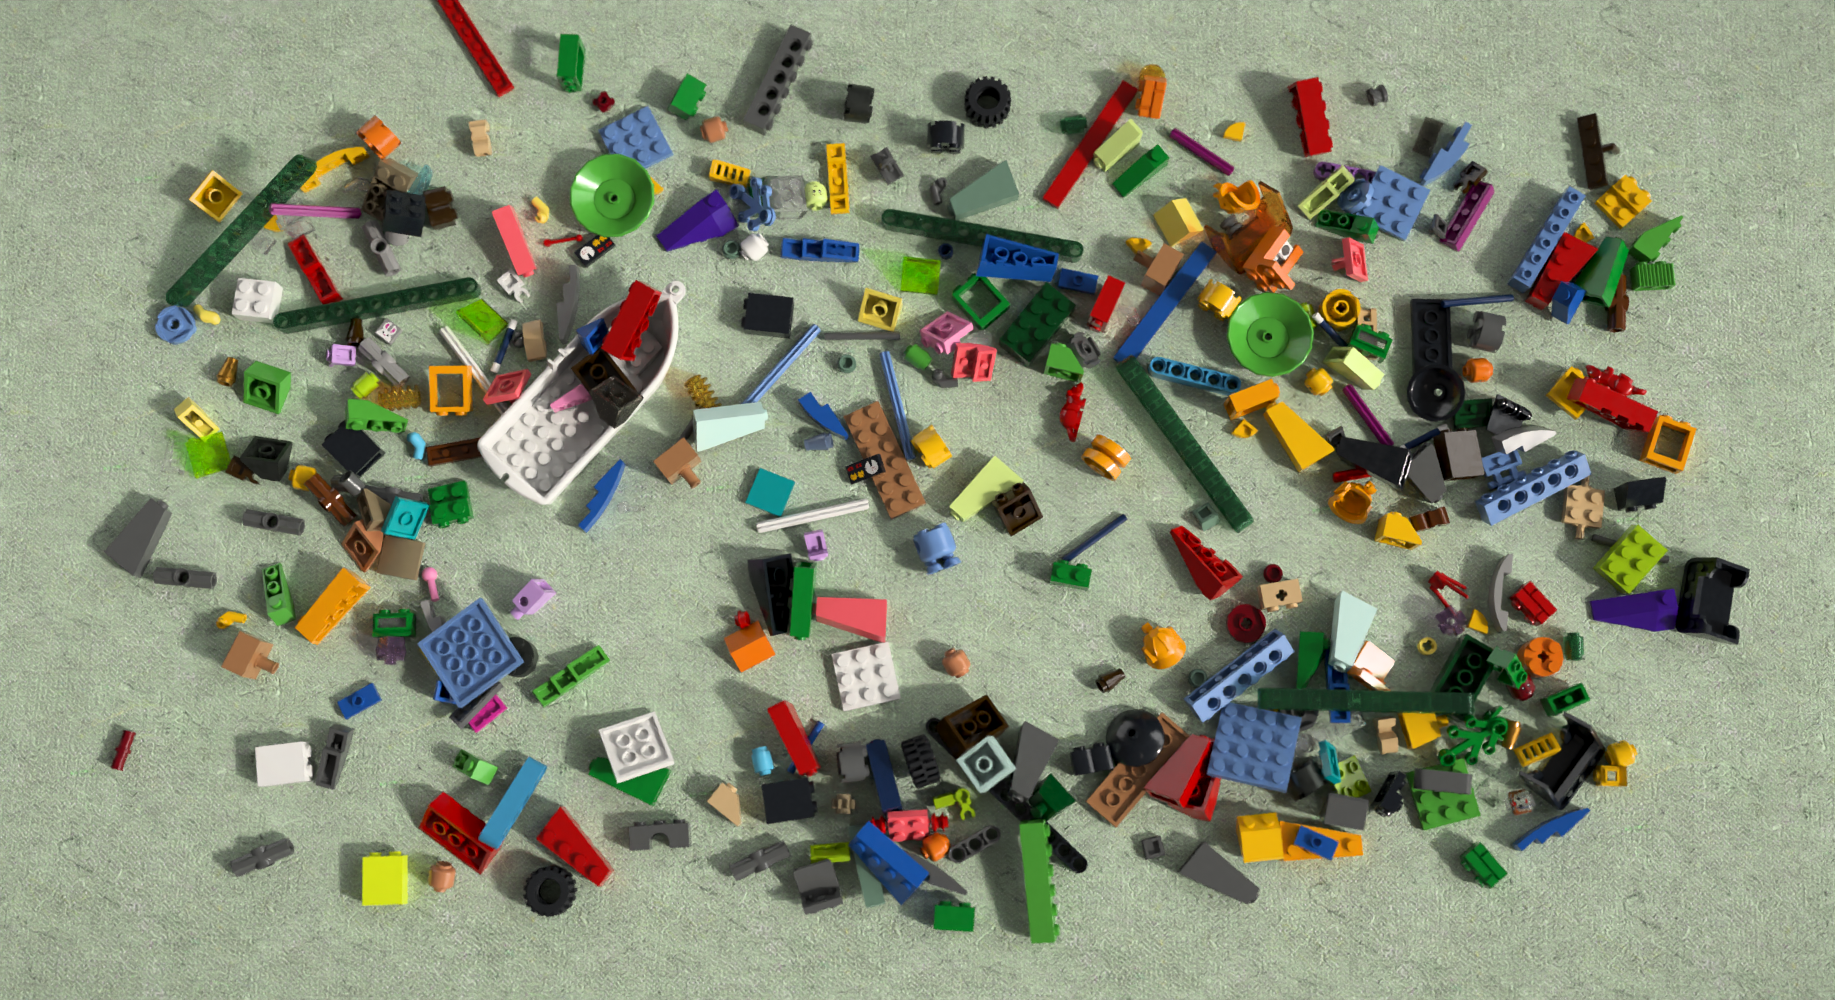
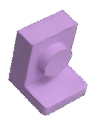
[326,344,356,367]

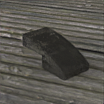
[1412,117,1443,158]

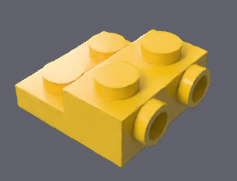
[1594,174,1652,230]
[1545,366,1585,420]

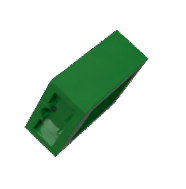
[557,34,586,93]
[952,273,1010,333]

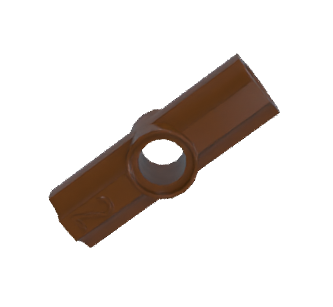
[1604,274,1629,333]
[304,473,357,527]

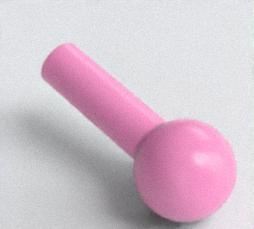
[421,567,439,602]

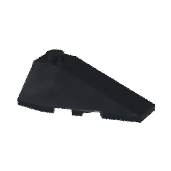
[747,553,794,636]

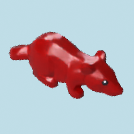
[1586,365,1647,397]
[1059,382,1086,442]

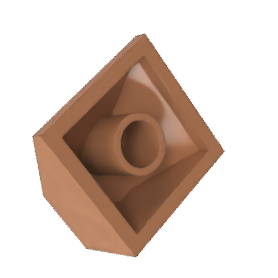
[341,519,383,573]

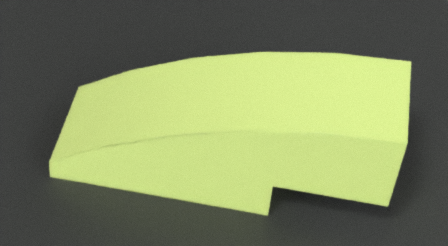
[1298,164,1355,219]

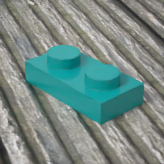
[1318,740,1341,784]

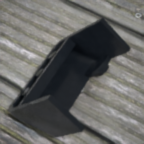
[1519,712,1605,810]

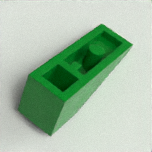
[1112,144,1170,198]
[1296,631,1330,692]

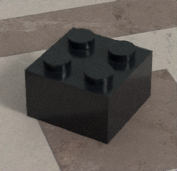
[382,190,425,237]

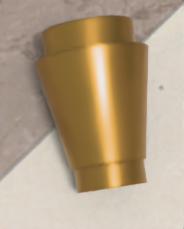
[216,357,239,387]
[1501,719,1522,749]

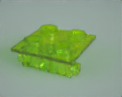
[185,431,231,479]

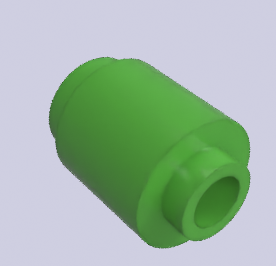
[904,343,932,371]

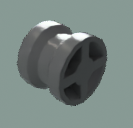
[1366,84,1388,107]
[1219,214,1243,237]

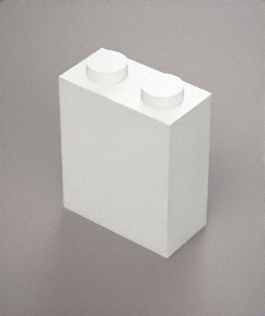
[255,741,313,787]

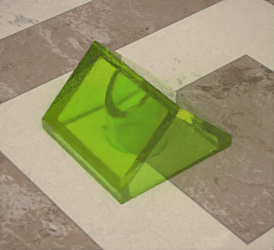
[900,256,941,295]
[456,299,508,345]

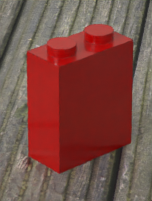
[1087,275,1125,333]

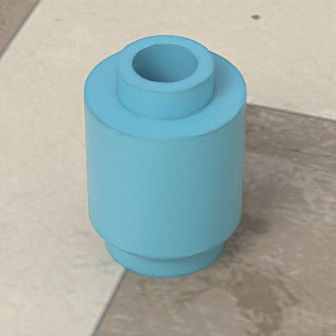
[751,746,774,776]

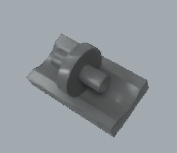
[871,147,904,185]

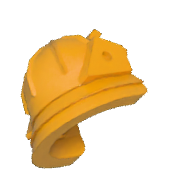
[1213,180,1260,214]
[1328,481,1377,524]
[1141,622,1186,669]

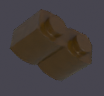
[423,186,458,230]

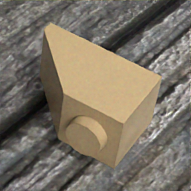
[707,782,742,826]

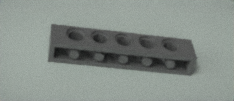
[743,25,813,136]

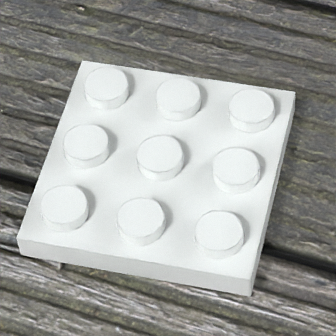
[831,642,901,712]
[599,711,674,783]

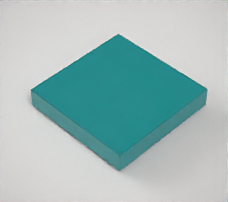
[745,468,796,517]
[381,496,430,540]

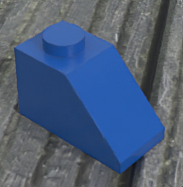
[1551,281,1587,325]

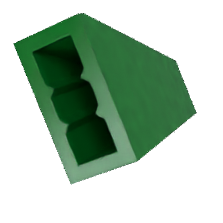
[1574,236,1629,308]
[790,561,817,640]
[588,757,672,806]

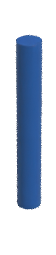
[787,721,825,774]

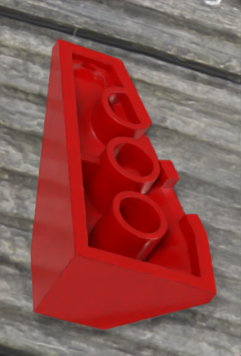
[1170,526,1243,601]

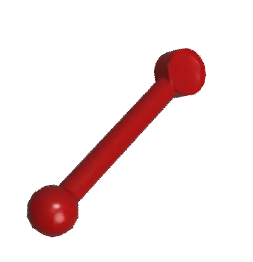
[544,234,583,247]

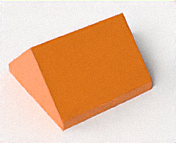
[724,621,776,673]

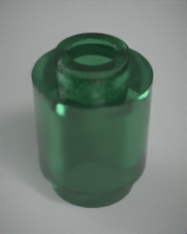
[1060,114,1087,135]
[1563,633,1584,661]

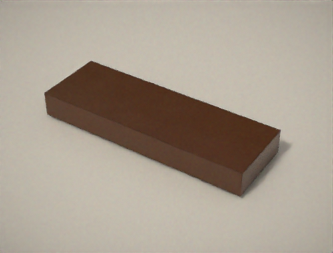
[426,437,482,467]

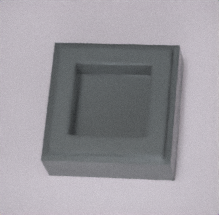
[1141,836,1165,860]

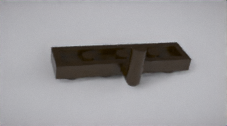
[1577,113,1620,190]

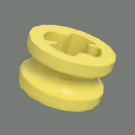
[1417,637,1437,655]

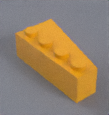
[295,567,371,645]
[1279,821,1363,861]

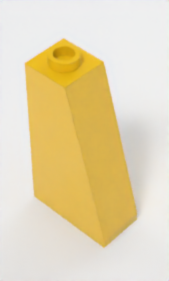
[1263,401,1335,473]

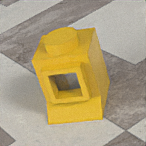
[1593,766,1627,787]

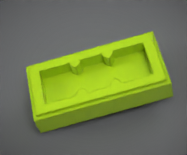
[810,842,851,864]

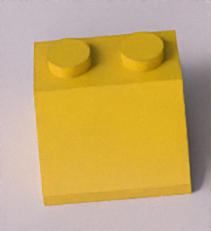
[1374,512,1422,550]
[1236,812,1283,863]

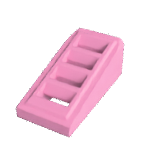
[550,384,592,413]

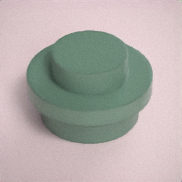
[722,240,741,259]
[838,355,856,374]
[1188,669,1208,688]

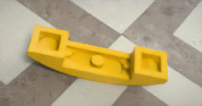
[826,143,850,214]
[298,147,370,193]

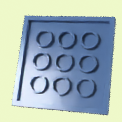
[417,598,524,708]
[1207,702,1302,793]

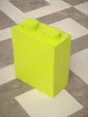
[362,851,408,906]

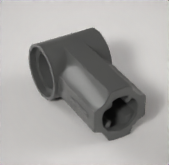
[330,471,365,496]

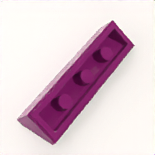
[1439,181,1495,252]

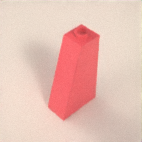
[492,205,537,278]
[813,597,887,643]

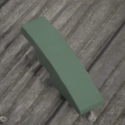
[848,822,886,909]

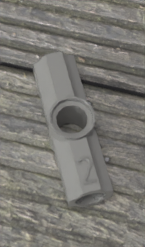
[362,220,401,277]
[358,337,410,388]

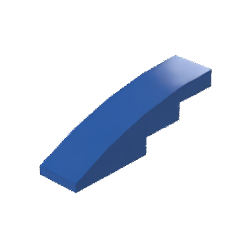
[781,238,860,262]
[578,459,626,533]
[1324,646,1351,723]
[1511,808,1591,851]

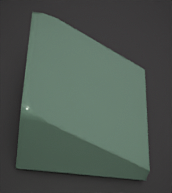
[1192,502,1219,531]

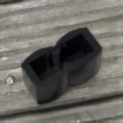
[1069,742,1114,776]

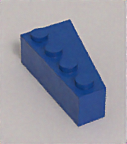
[976,234,1059,282]
[848,821,929,906]

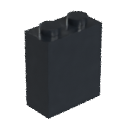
[741,293,795,339]
[321,420,386,478]
[761,777,818,824]

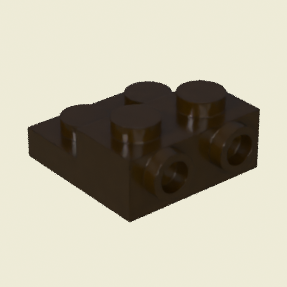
[991,482,1043,537]

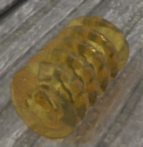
[684,375,722,409]
[378,384,421,411]

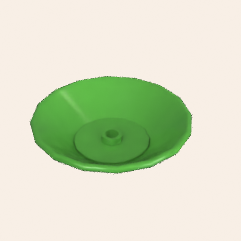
[570,154,654,237]
[1226,292,1314,377]

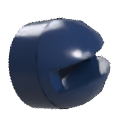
[938,243,954,260]

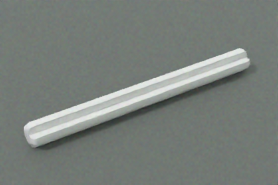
[440,326,509,415]
[756,498,869,533]

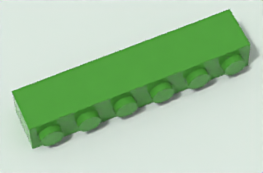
[1019,819,1060,944]

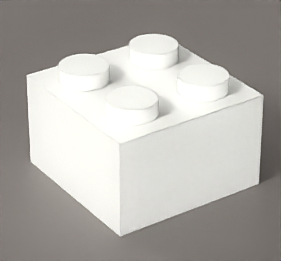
[232,278,283,324]

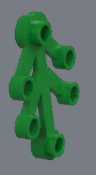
[1438,715,1508,766]

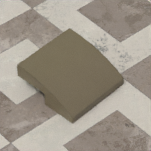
[377,535,426,581]

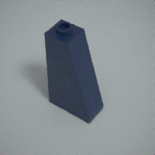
[866,739,903,821]

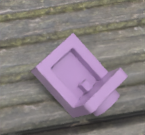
[804,529,828,561]

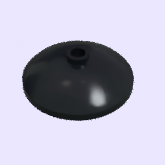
[1407,364,1466,422]
[1106,709,1165,767]

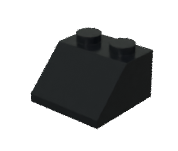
[1614,476,1666,513]

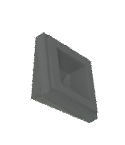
[1429,213,1447,239]
[1325,426,1345,448]

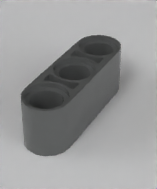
[1413,769,1472,795]
[948,825,1001,863]

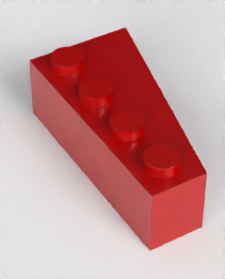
[1288,77,1333,158]
[1525,232,1598,310]
[601,280,662,361]
[1567,377,1658,433]
[536,806,614,887]

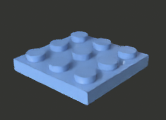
[598,106,673,169]
[1355,165,1430,241]

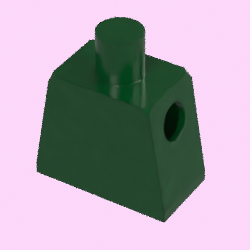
[1028,773,1076,821]

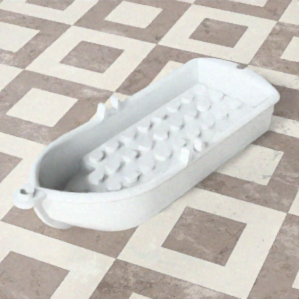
[477,281,686,505]

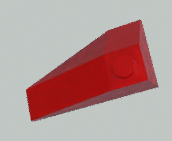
[1168,738,1221,822]

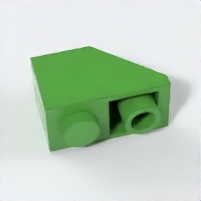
[452,749,498,785]

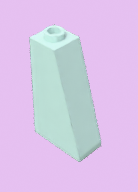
[693,402,768,452]
[1328,591,1377,673]

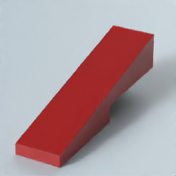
[288,234,343,308]

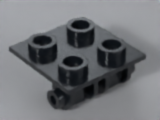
[1486,394,1532,435]

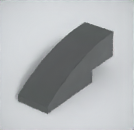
[315,724,354,790]

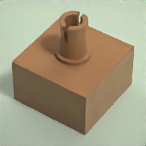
[1133,243,1184,296]
[653,437,702,489]
[221,631,279,680]

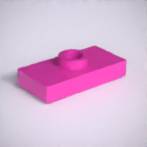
[468,694,508,733]

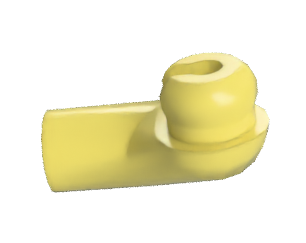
[531,197,549,224]
[193,304,220,325]

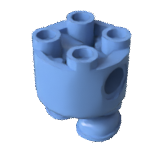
[913,522,962,575]

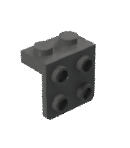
[793,859,843,915]

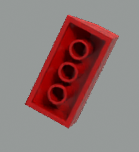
[419,792,505,875]

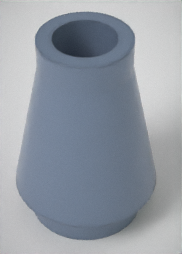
[804,432,833,451]

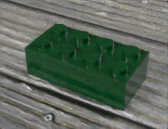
[999,282,1076,368]
[1423,634,1494,723]

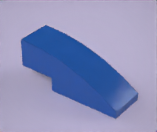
[798,392,849,440]

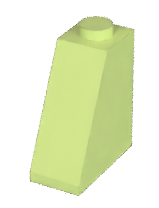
[1093,119,1143,172]
[1323,347,1384,390]

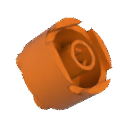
[356,115,401,160]
[1517,637,1563,678]

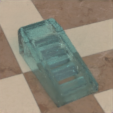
[407,165,433,196]

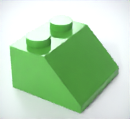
[1044,343,1084,383]
[243,361,291,414]

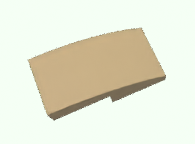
[522,319,547,362]

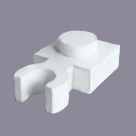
[497,268,530,303]

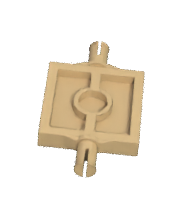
[1561,476,1605,539]

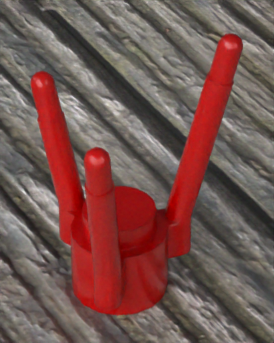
[1428,570,1468,618]

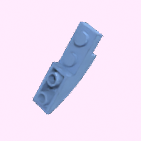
[1419,122,1472,186]

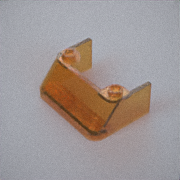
[1204,181,1293,274]

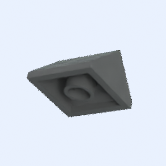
[1319,793,1369,830]

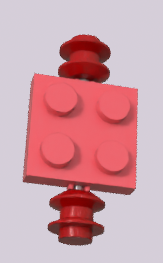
[868,809,948,842]

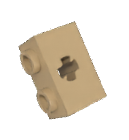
[1257,579,1303,612]

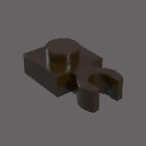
[1453,161,1488,194]
[225,455,259,484]

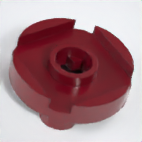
[1226,604,1266,643]

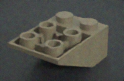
[361,158,422,222]

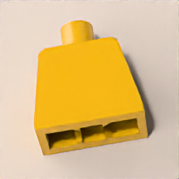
[1397,709,1449,749]

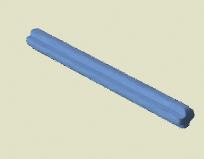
[741,324,821,404]
[880,351,915,460]

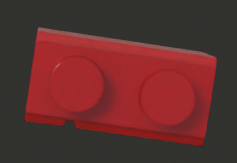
[1509,581,1557,626]

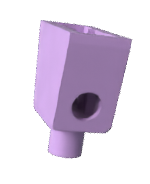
[510,579,556,620]

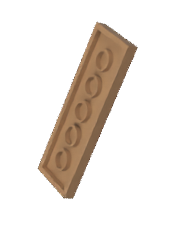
[844,401,926,520]
[1085,712,1190,828]

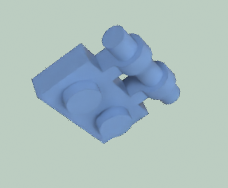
[1482,449,1526,490]

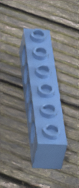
[1507,186,1586,293]
[1475,450,1592,526]
[1184,629,1295,722]

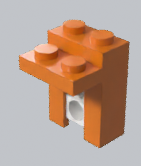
[1242,226,1303,293]

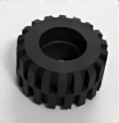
[964,76,1011,128]
[901,734,941,789]
[523,866,577,917]

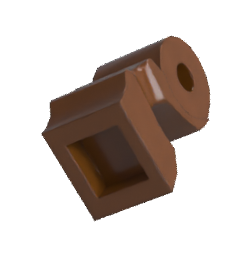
[1409,506,1450,532]

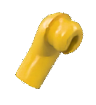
[216,611,247,629]

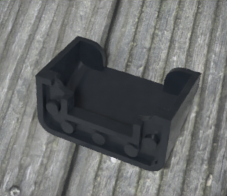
[1675,557,1750,645]

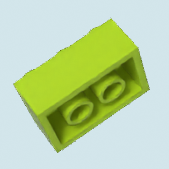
[1592,524,1668,594]

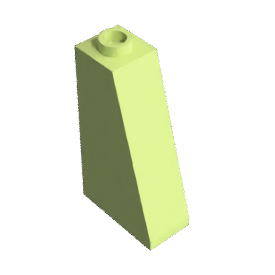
[949,456,1024,522]

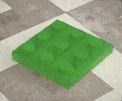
[1406,758,1481,831]

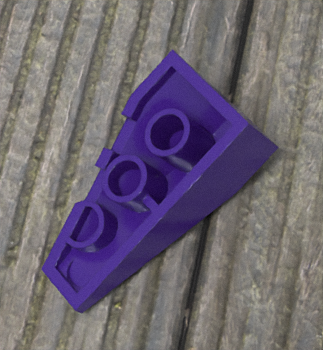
[657,189,739,252]
[1590,589,1678,632]

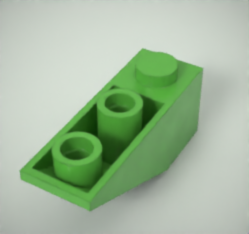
[1628,215,1683,263]
[345,399,408,433]
[262,563,296,626]

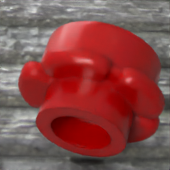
[735,610,750,629]

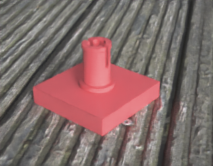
[1332,237,1368,282]
[483,369,531,405]

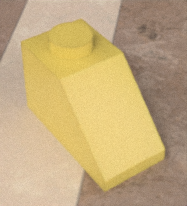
[174,397,220,442]

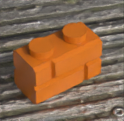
[1135,75,1167,119]

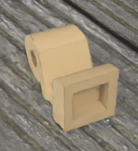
[469,119,492,157]
[1373,716,1399,755]

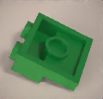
[428,481,474,529]

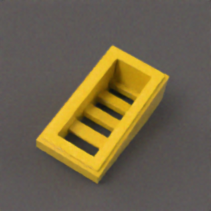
[709,159,751,188]
[1513,732,1561,768]

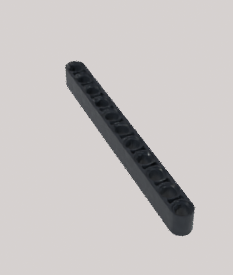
[926,718,1088,873]

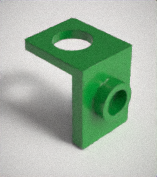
[1481,706,1504,742]

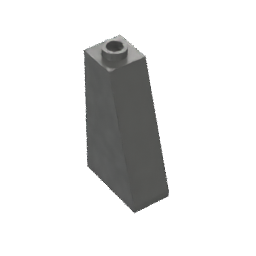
[104,498,172,578]
[1007,721,1059,805]
[1177,841,1260,905]

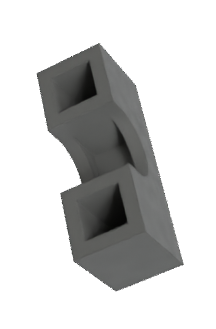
[629,819,692,851]

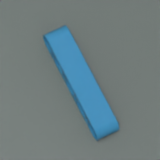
[1148,357,1241,396]
[479,757,547,850]

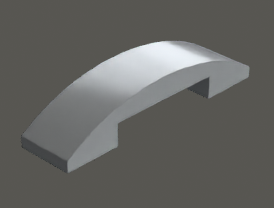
[1488,554,1513,633]

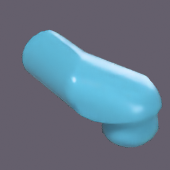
[407,432,426,460]

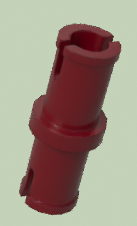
[110,730,136,771]

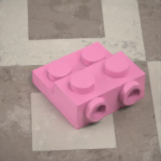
[919,311,973,355]

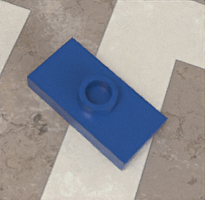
[1058,268,1099,295]
[337,683,382,720]
[1293,825,1339,861]

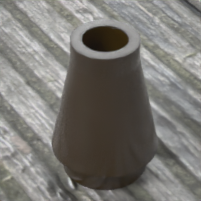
[345,318,365,348]
[1095,668,1125,693]

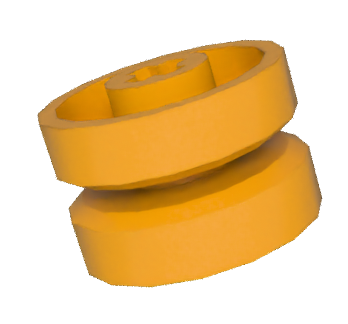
[1081,434,1131,481]

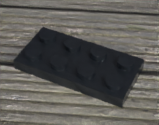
[1410,299,1453,374]

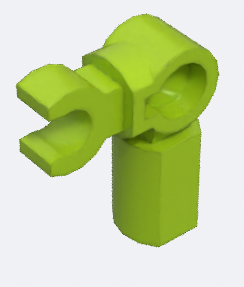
[932,787,975,820]

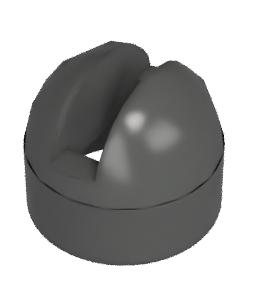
[511,332,525,348]

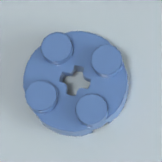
[1337,178,1374,214]
[155,306,197,345]

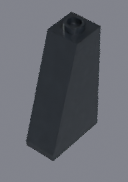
[1336,436,1413,491]

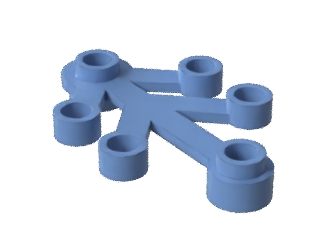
[730,177,776,231]

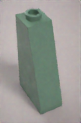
[947,160,1019,221]

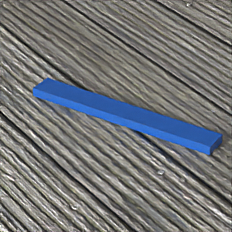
[1113,242,1217,370]

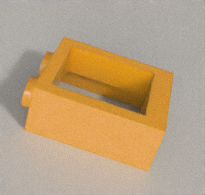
[429,365,473,416]
[1223,379,1280,421]
[1639,415,1697,474]

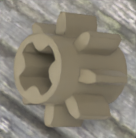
[832,794,855,814]

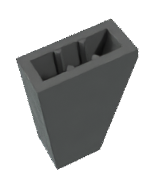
[1406,442,1447,503]

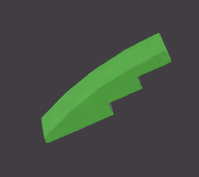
[532,645,610,708]

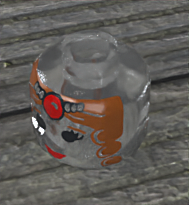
[1504,788,1535,816]

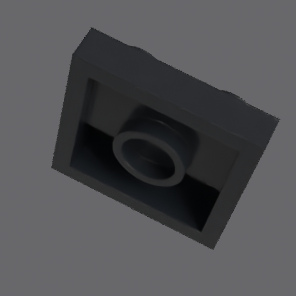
[1371,771,1406,817]

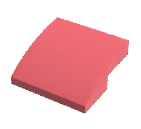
[951,343,997,382]

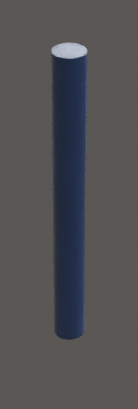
[1441,294,1514,308]
[1061,514,1128,562]

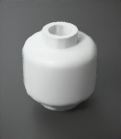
[741,233,769,261]

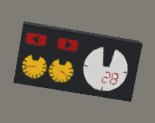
[574,235,616,268]
[845,454,886,485]

